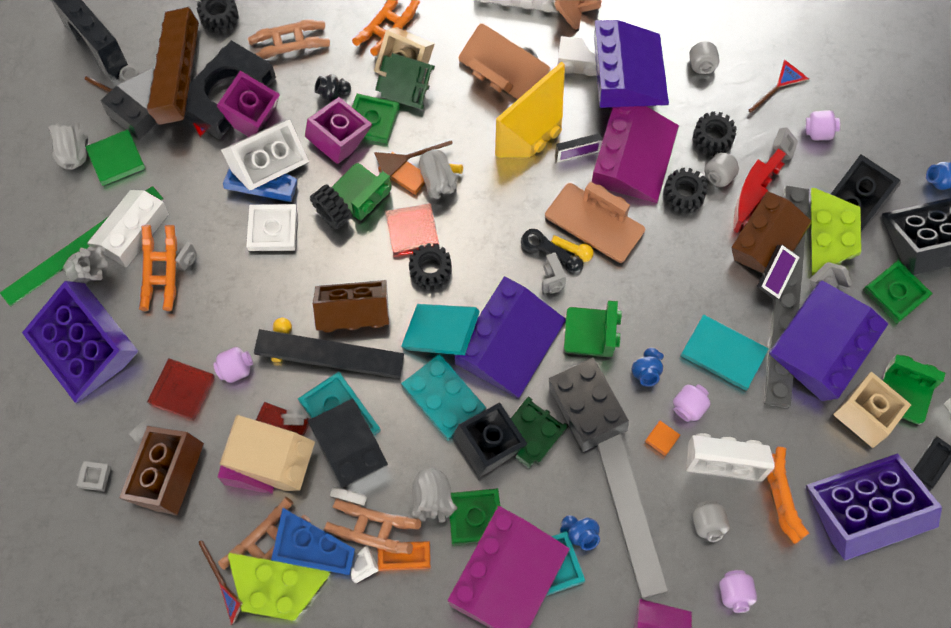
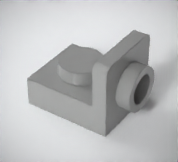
[161,241,196,272]
[542,253,566,294]
[809,262,852,290]

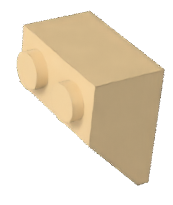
[374,27,435,77]
[833,372,911,448]

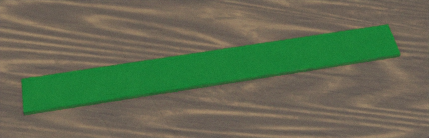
[0,186,163,307]

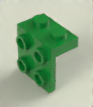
[332,163,392,221]
[564,300,622,357]
[882,354,946,425]

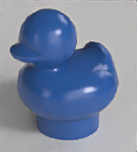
[926,162,951,190]
[631,347,664,386]
[560,515,600,551]

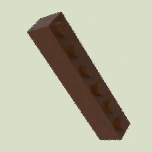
[147,7,199,125]

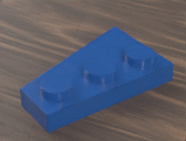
[223,167,297,202]
[271,508,355,575]

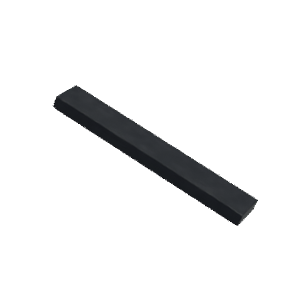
[254,329,404,379]

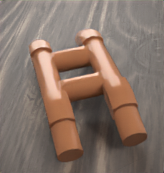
[247,19,330,59]
[218,497,311,570]
[323,498,421,554]

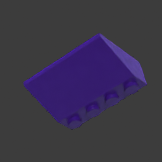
[594,19,669,108]
[455,276,566,400]
[769,280,889,401]
[22,281,138,403]
[806,453,942,561]

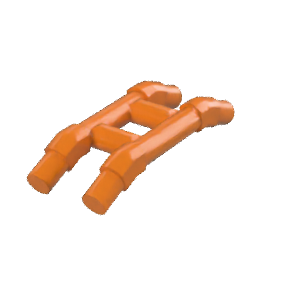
[352,0,420,56]
[139,225,177,311]
[767,447,810,545]

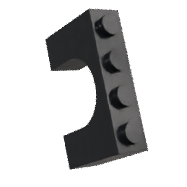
[51,0,128,82]
[184,40,276,139]

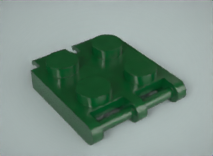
[375,53,435,110]
[511,396,569,469]

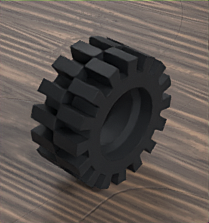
[197,0,239,33]
[693,111,737,156]
[663,168,708,213]
[310,184,352,229]
[409,243,452,290]

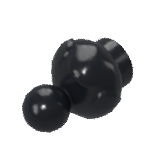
[314,74,351,102]

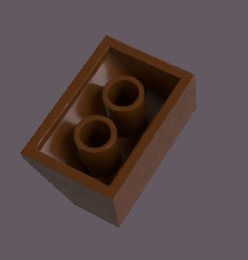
[731,191,812,273]
[312,280,389,332]
[119,426,204,515]

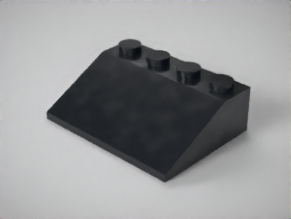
[882,198,951,275]

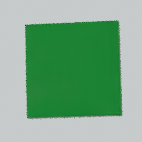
[352,93,400,144]
[85,129,146,186]
[863,260,933,324]
[450,488,500,546]

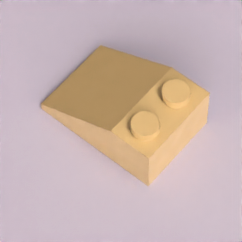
[219,415,315,491]

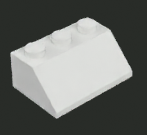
[221,119,309,190]
[87,190,169,268]
[686,433,774,482]

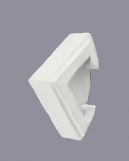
[330,487,367,506]
[351,546,379,583]

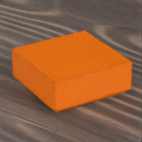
[645,421,680,456]

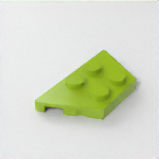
[811,188,861,275]
[228,553,330,621]

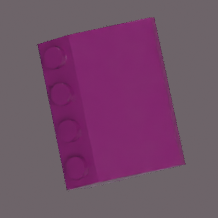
[591,106,679,203]
[447,506,570,628]

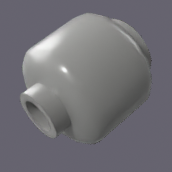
[689,41,720,74]
[704,153,739,187]
[692,500,730,542]

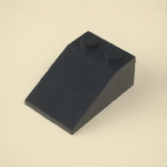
[100,68,157,140]
[831,154,901,232]
[307,398,388,488]

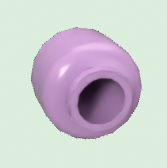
[806,111,840,141]
[214,347,253,383]
[673,384,710,422]
[719,570,757,613]

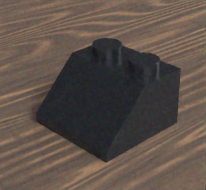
[452,402,527,477]

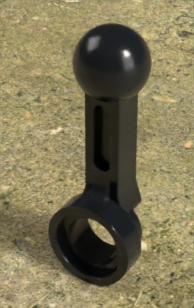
[521,229,584,274]

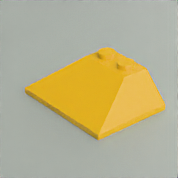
[495,62,565,158]

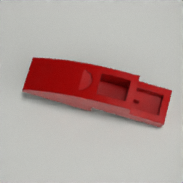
[733,148,786,233]

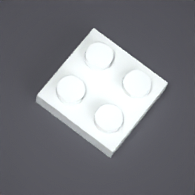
[247,204,297,251]

